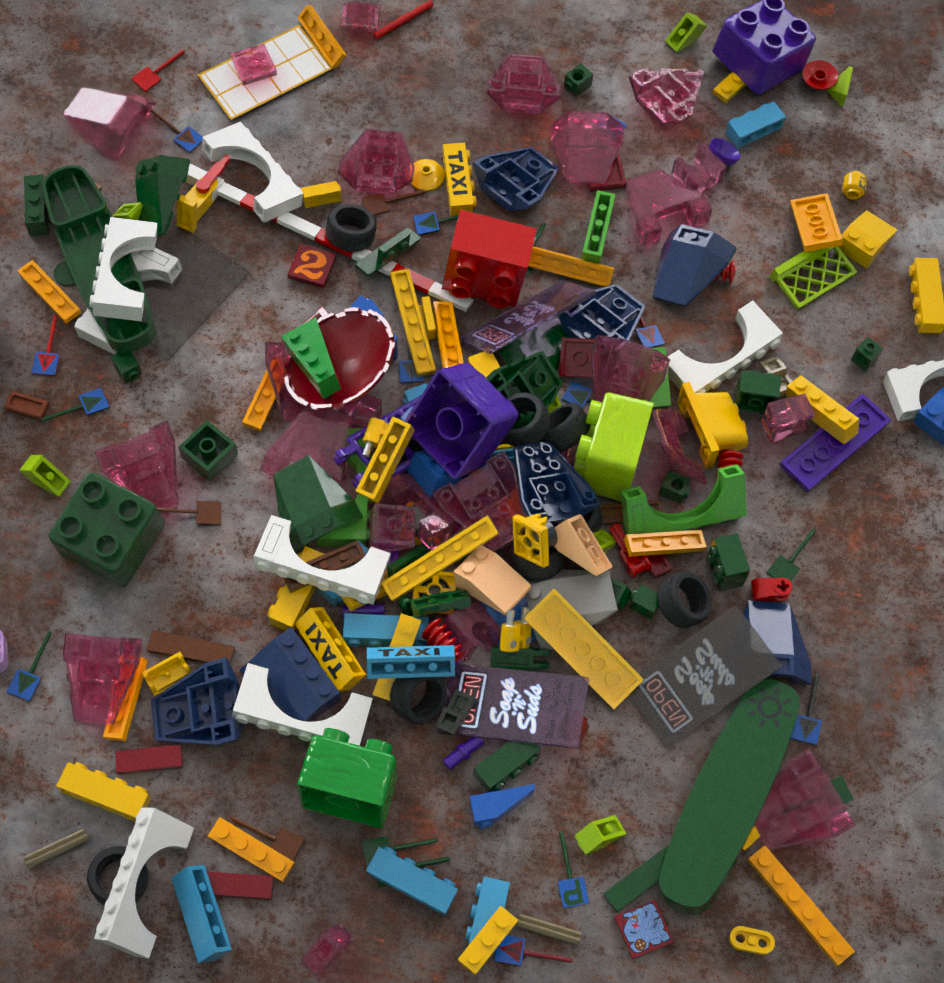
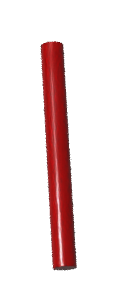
[373,0,434,40]

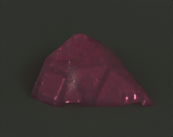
[629,68,704,125]

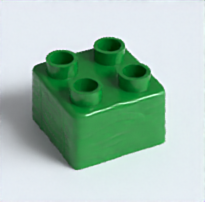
[297,728,397,829]

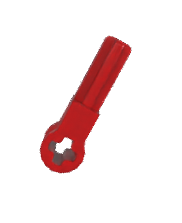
[609,523,652,579]

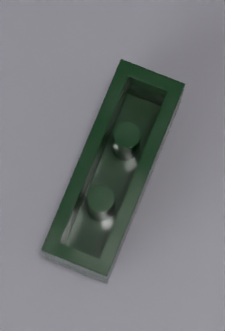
[24,174,49,236]
[473,729,541,793]

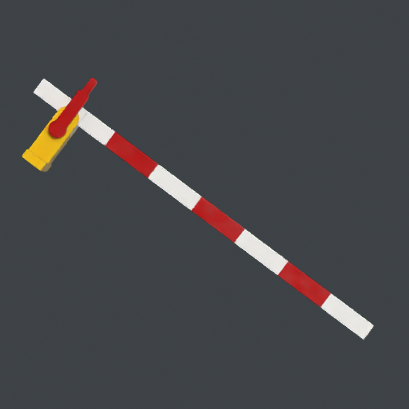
[176,155,473,312]

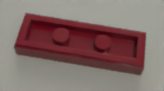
[115,745,183,774]
[207,871,274,900]

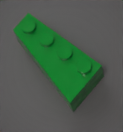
[281,317,341,399]

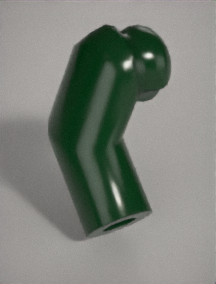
[397,595,413,616]

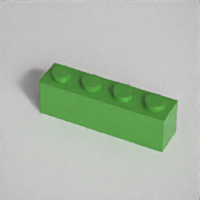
[582,190,615,264]

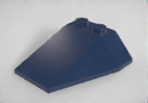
[472,147,560,211]
[556,284,646,356]
[151,657,244,746]

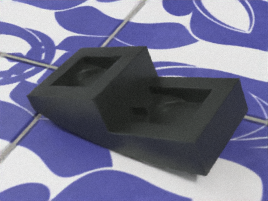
[435,689,476,735]

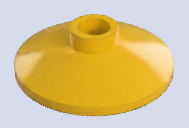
[408,159,445,191]

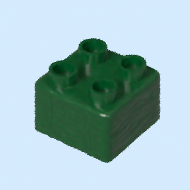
[49,472,165,587]

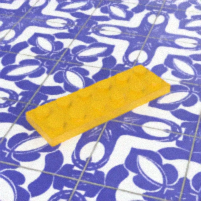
[524,588,644,709]

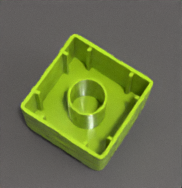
[574,392,654,502]

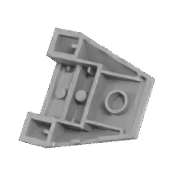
[525,569,618,650]

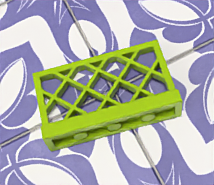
[769,246,857,310]

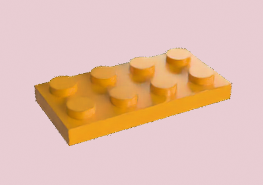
[790,193,843,252]

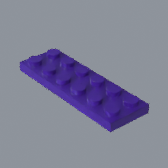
[779,393,891,492]

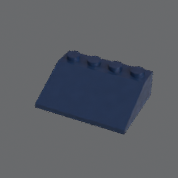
[240,627,341,737]

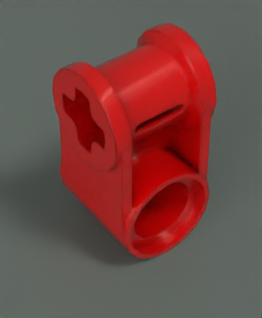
[751,577,792,602]

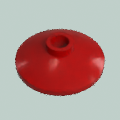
[802,60,838,90]

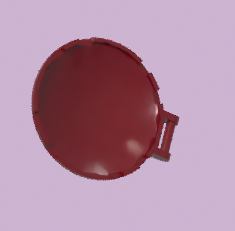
[284,306,395,410]

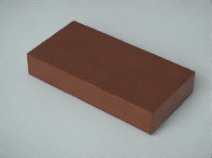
[4,391,50,421]

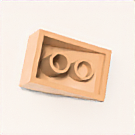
[554,514,613,576]
[454,546,532,616]

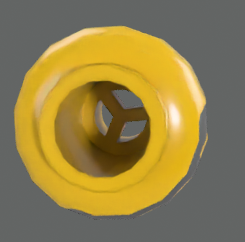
[842,171,868,200]

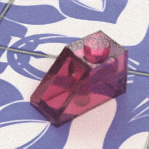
[301,923,354,977]

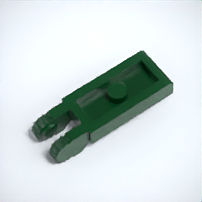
[410,589,471,617]
[491,646,550,670]

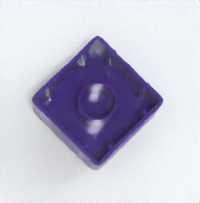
[712,0,816,94]
[404,363,518,479]

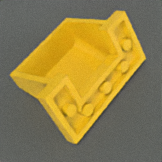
[677,382,748,469]

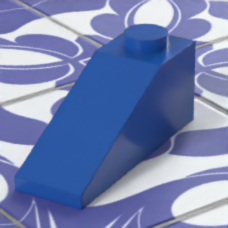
[469,784,535,829]

